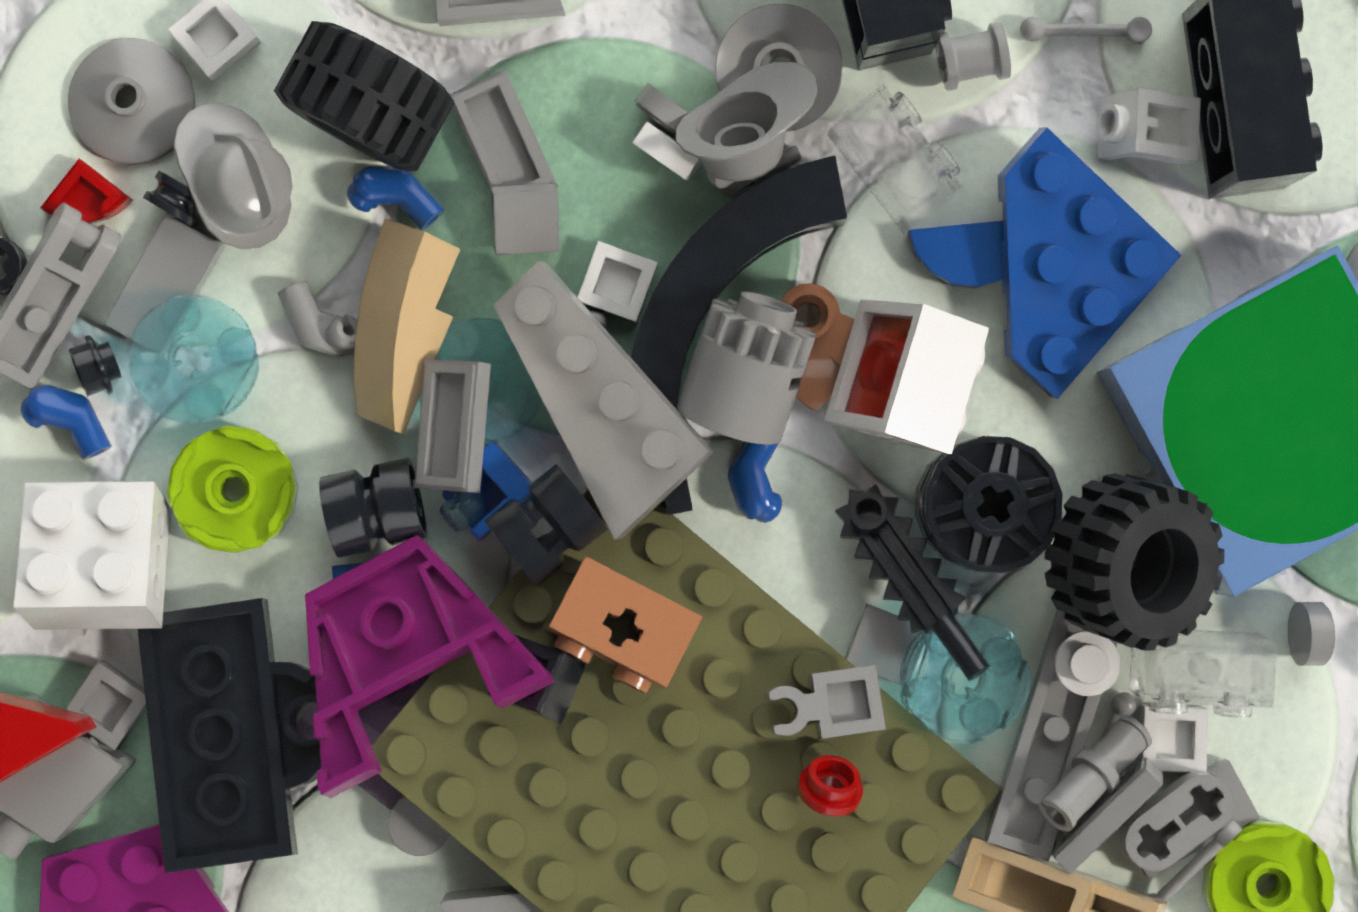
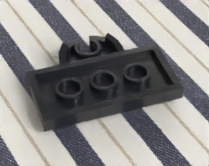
[138,598,321,873]

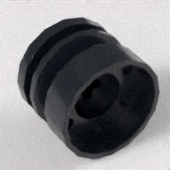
[915,436,1063,573]

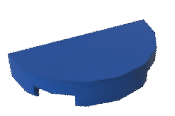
[907,220,1004,289]

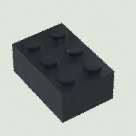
[1182,0,1323,199]

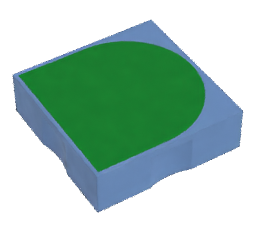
[1096,245,1358,597]

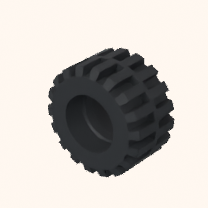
[274,21,454,171]
[1044,473,1225,651]

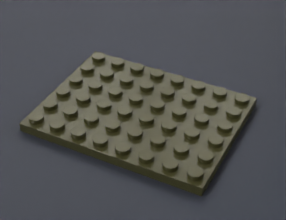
[372,489,1002,912]

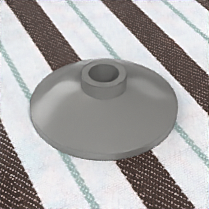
[715,4,843,132]
[68,38,195,165]

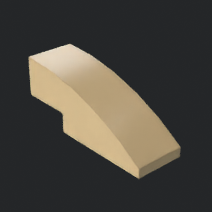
[354,218,460,435]
[952,837,1167,912]

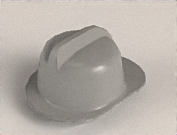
[676,62,818,188]
[173,103,293,249]

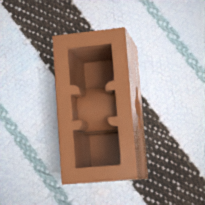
[547,556,703,694]

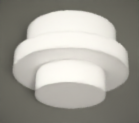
[1054,631,1120,696]

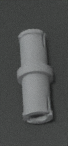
[1039,715,1152,832]

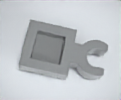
[766,665,886,739]

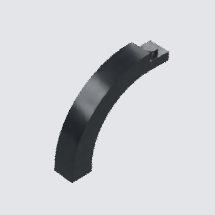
[631,155,847,515]

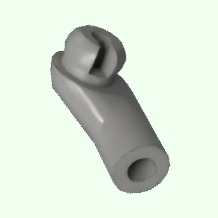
[278,281,357,357]

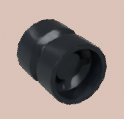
[319,458,427,558]
[484,464,608,586]

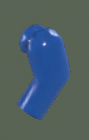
[347,167,444,230]
[21,385,112,460]
[728,441,782,523]

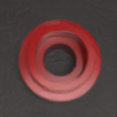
[797,755,863,816]

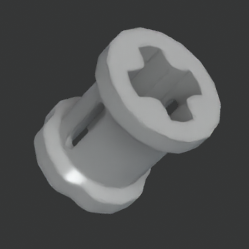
[936,21,1011,91]

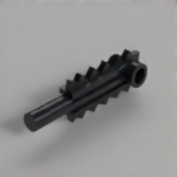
[835,484,990,681]

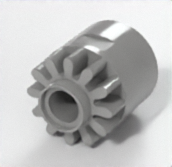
[677,292,816,445]

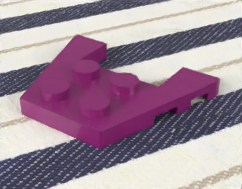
[305,535,555,798]
[40,824,229,912]

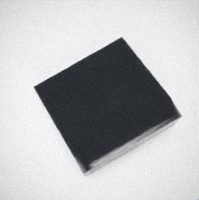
[488,634,585,724]

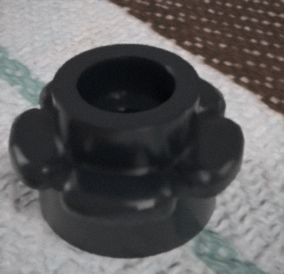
[68,335,122,397]

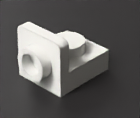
[1096,88,1201,164]

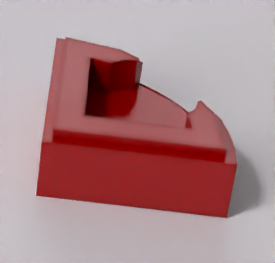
[40,158,133,224]

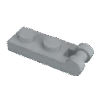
[0,203,121,390]

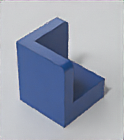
[442,441,532,541]

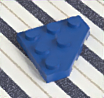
[998,127,1182,399]

